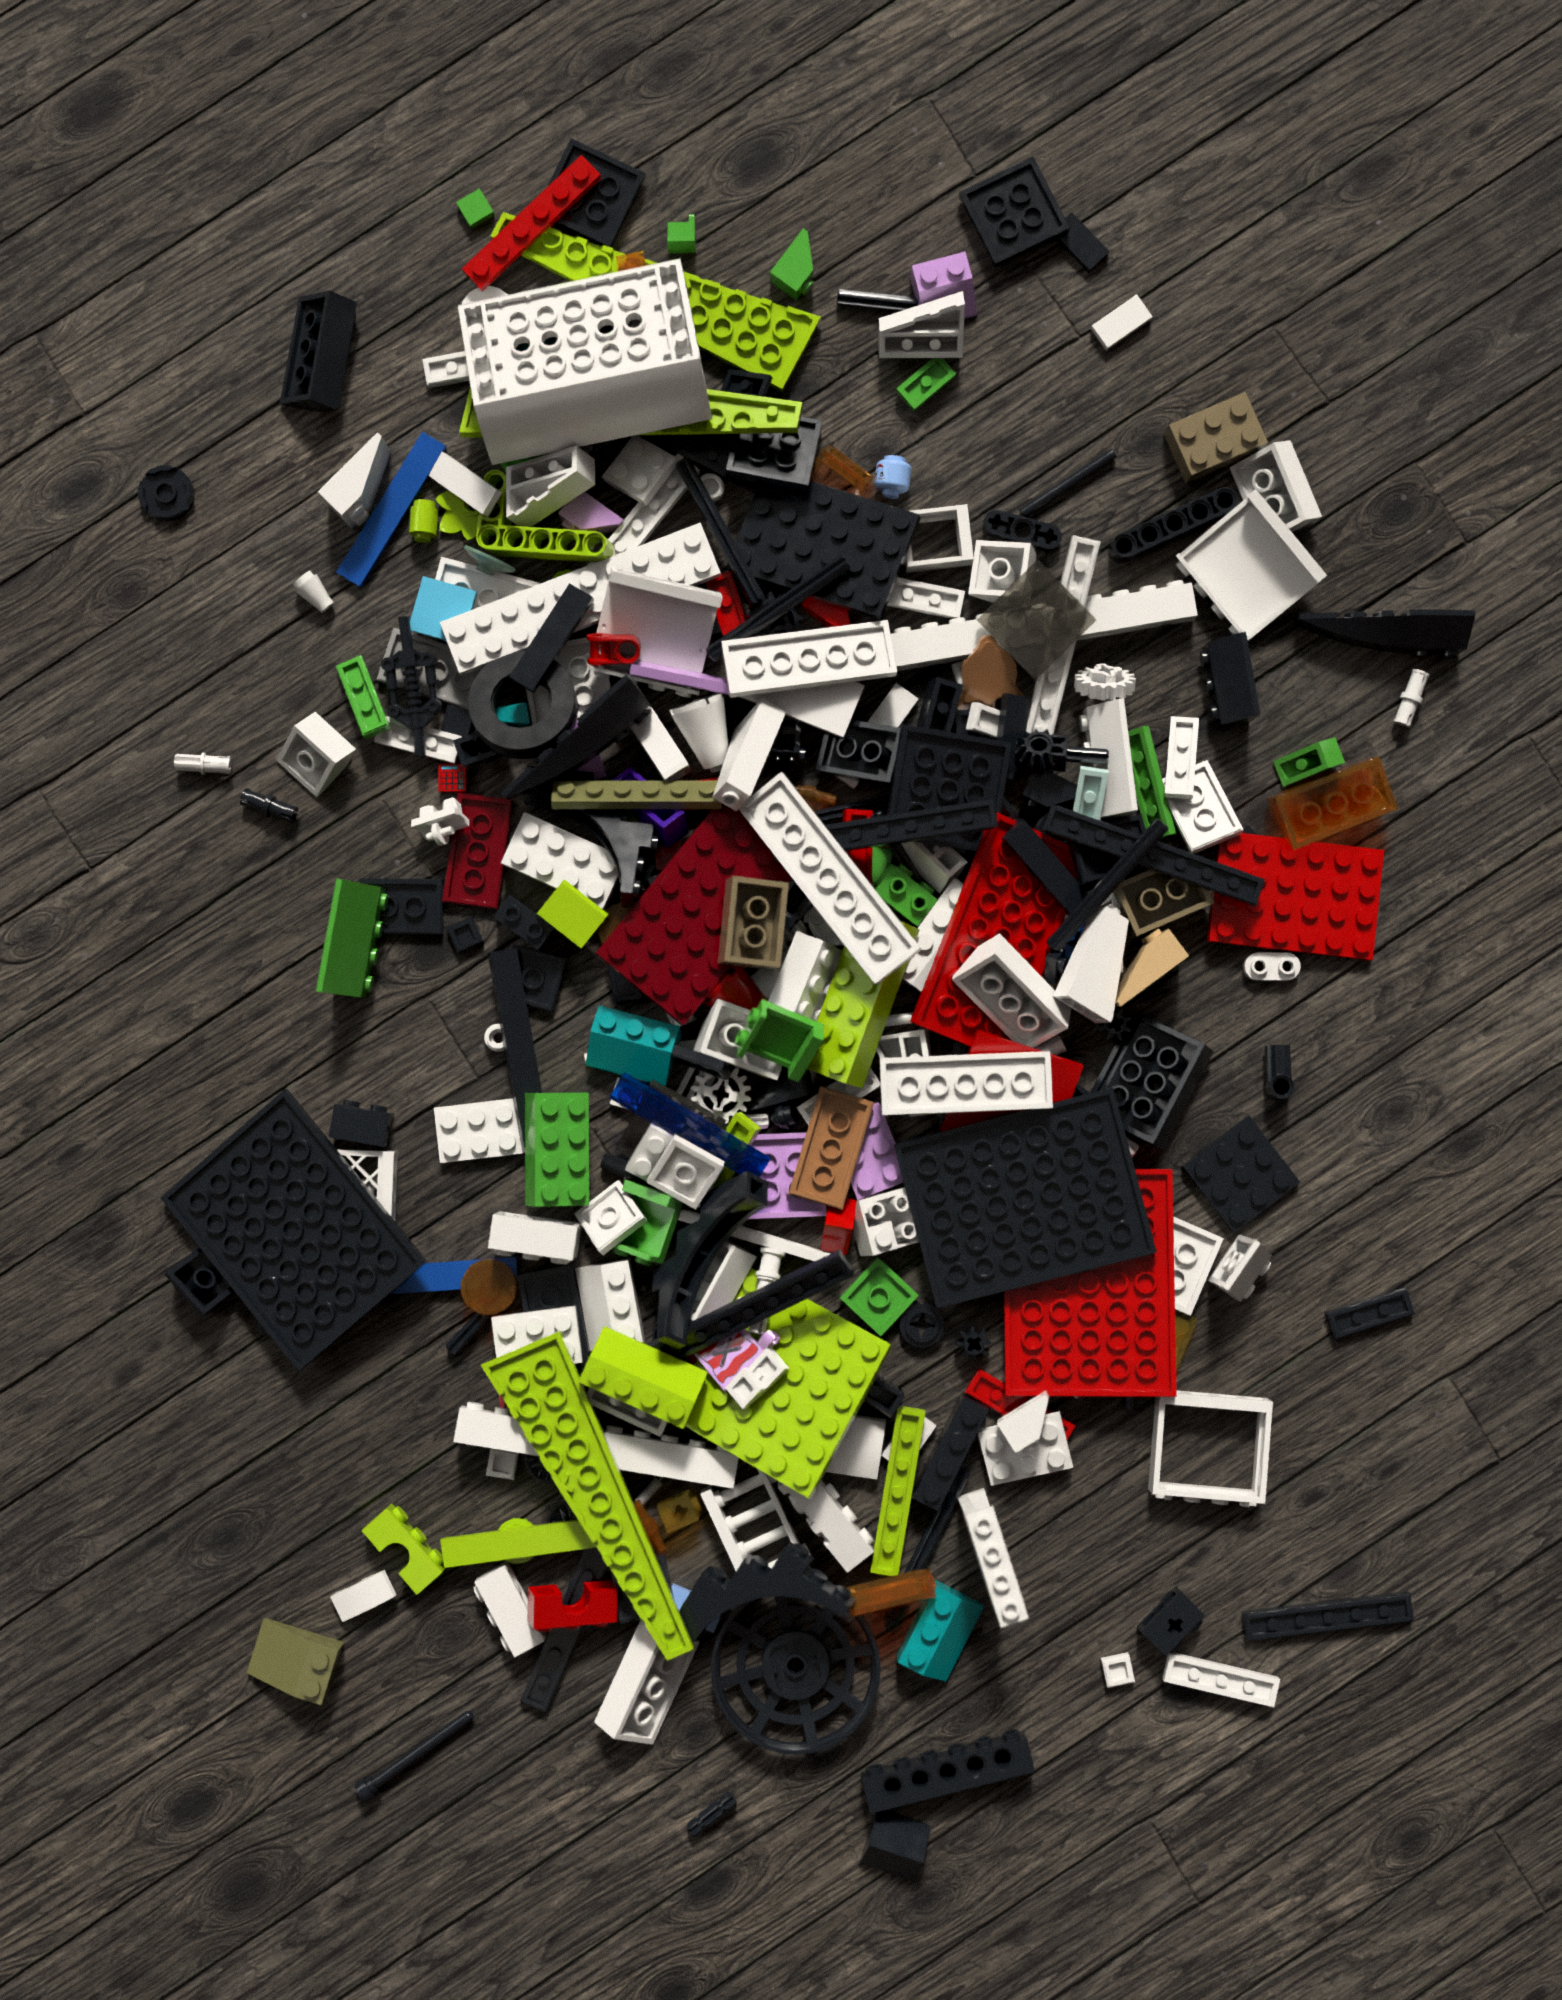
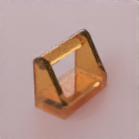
[810,445,874,496]

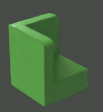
[667,214,696,253]

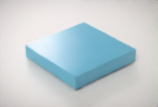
[410,576,478,642]

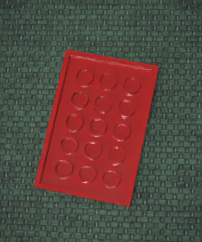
[1207,833,1384,961]

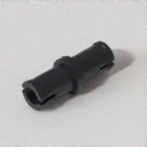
[240,788,299,824]

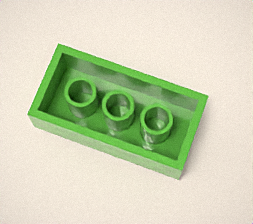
[525,1093,589,1207]

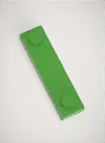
[1128,726,1176,838]

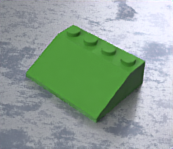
[316,878,388,997]

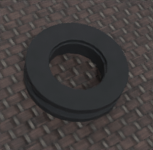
[468,651,578,759]

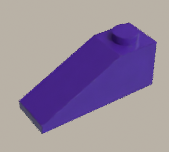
[611,767,688,849]

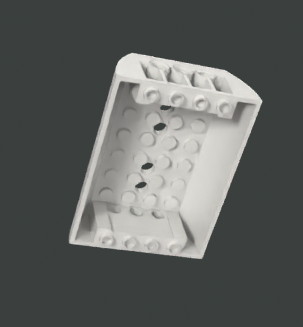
[458,258,712,465]

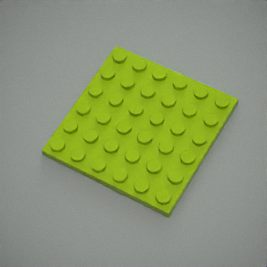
[685,1268,893,1499]

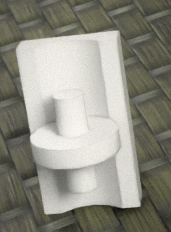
[411,798,469,846]

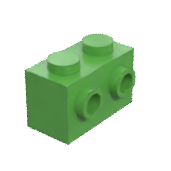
[873,863,938,926]

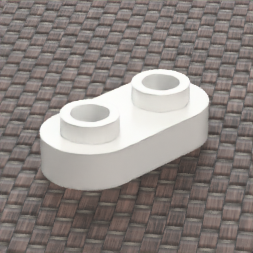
[1243,952,1301,981]

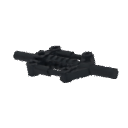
[381,616,442,757]

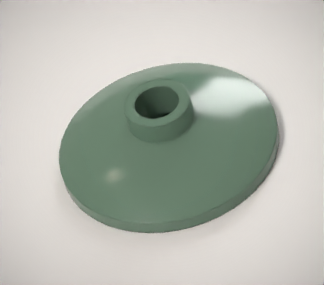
[464,545,516,576]

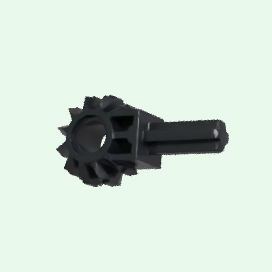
[1015,728,1109,776]

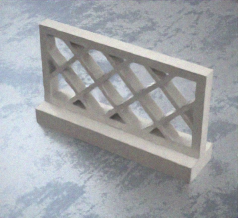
[337,1149,398,1221]

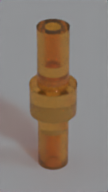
[791,783,837,806]
[633,1500,667,1553]

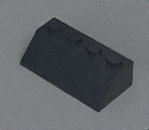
[279,290,357,412]

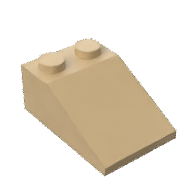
[1115,928,1189,1008]

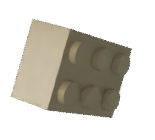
[1164,392,1268,484]
[1113,852,1214,938]
[718,876,789,970]

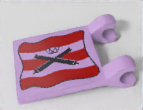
[694,1297,780,1391]

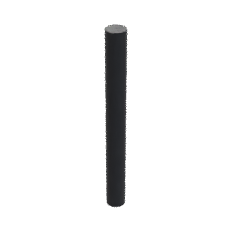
[1019,449,1116,518]

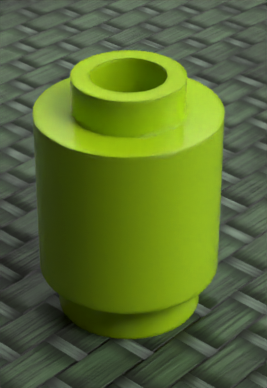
[409,499,438,543]

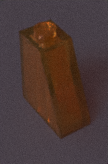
[846,1569,936,1617]

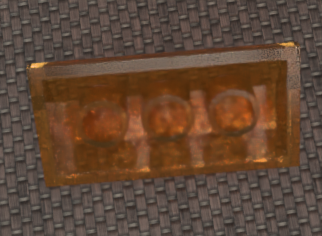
[1267,756,1398,850]

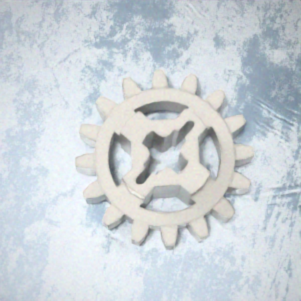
[1074,664,1136,702]
[691,1064,751,1124]

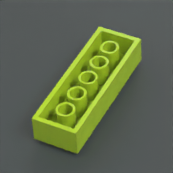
[807,921,920,1088]

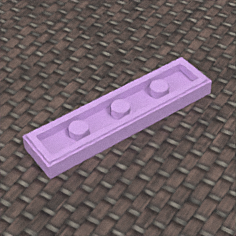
[629,660,729,695]

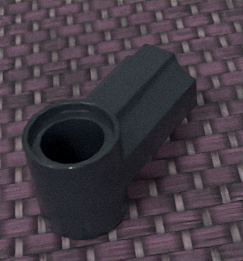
[1264,1045,1295,1101]

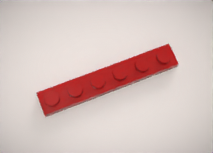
[461,155,601,292]

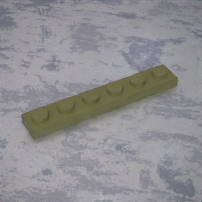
[551,781,722,809]

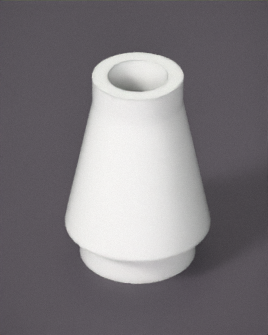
[293,571,334,613]

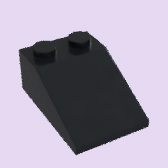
[815,720,900,788]

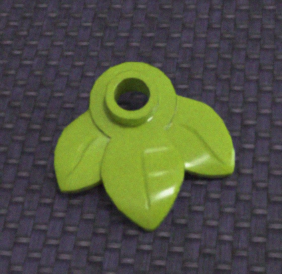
[436,490,479,541]

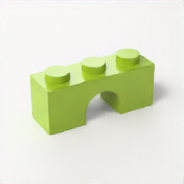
[361,1503,445,1595]

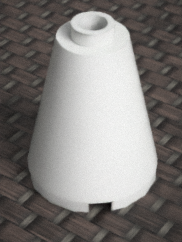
[669,693,729,773]

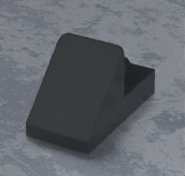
[721,369,773,397]

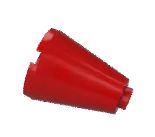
[702,966,768,1010]

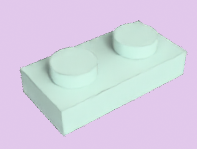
[1073,766,1109,820]

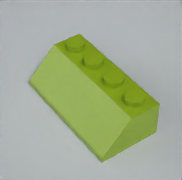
[578,1326,708,1429]

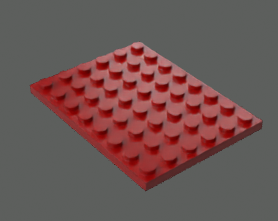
[1004,1169,1177,1397]

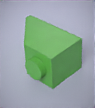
[770,228,814,301]
[1273,737,1345,787]

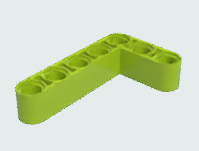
[476,470,614,563]

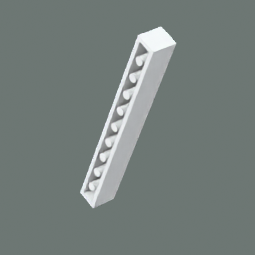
[453,1402,738,1488]

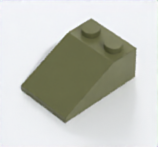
[247,1618,345,1705]

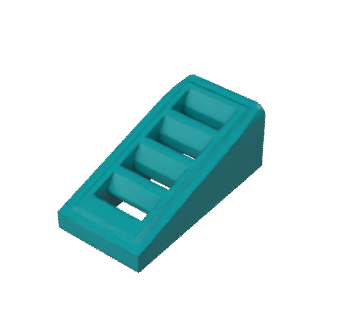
[496,702,532,728]

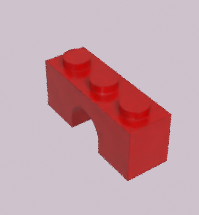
[527,1580,618,1632]

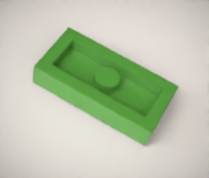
[896,358,956,412]

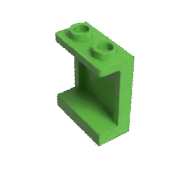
[734,999,824,1082]
[612,1180,683,1266]

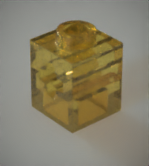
[657,1490,702,1533]

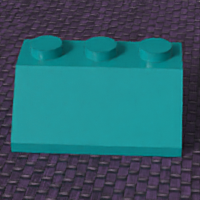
[585,1005,682,1087]
[896,1579,984,1681]

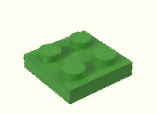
[840,1256,919,1336]

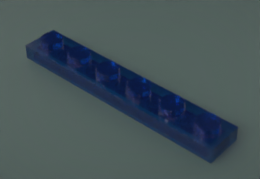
[609,1072,771,1177]

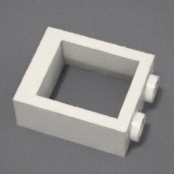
[903,504,974,573]

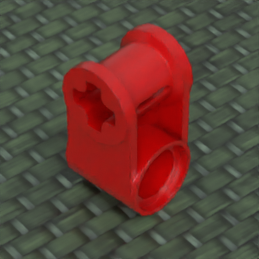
[587,633,641,665]

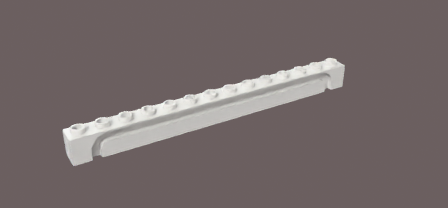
[890,580,1198,671]

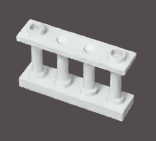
[701,1469,811,1571]

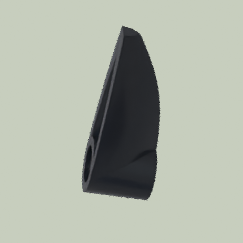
[738,1069,816,1113]

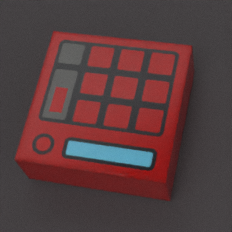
[438,764,467,793]

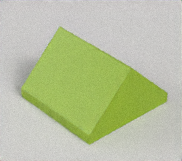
[537,879,608,948]

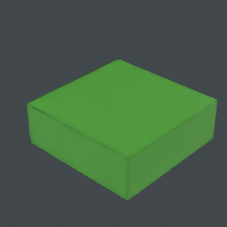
[456,188,495,229]

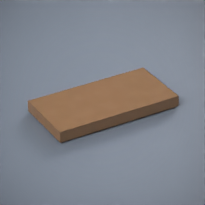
[788,1086,874,1210]

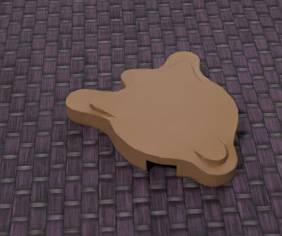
[957,635,1024,710]

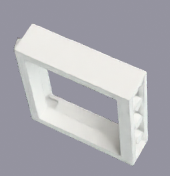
[1148,1390,1273,1507]

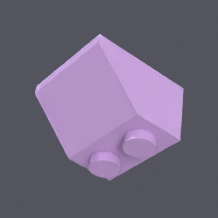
[910,252,977,319]

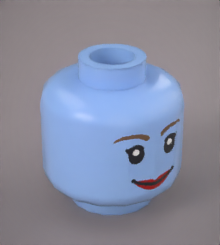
[874,455,911,499]

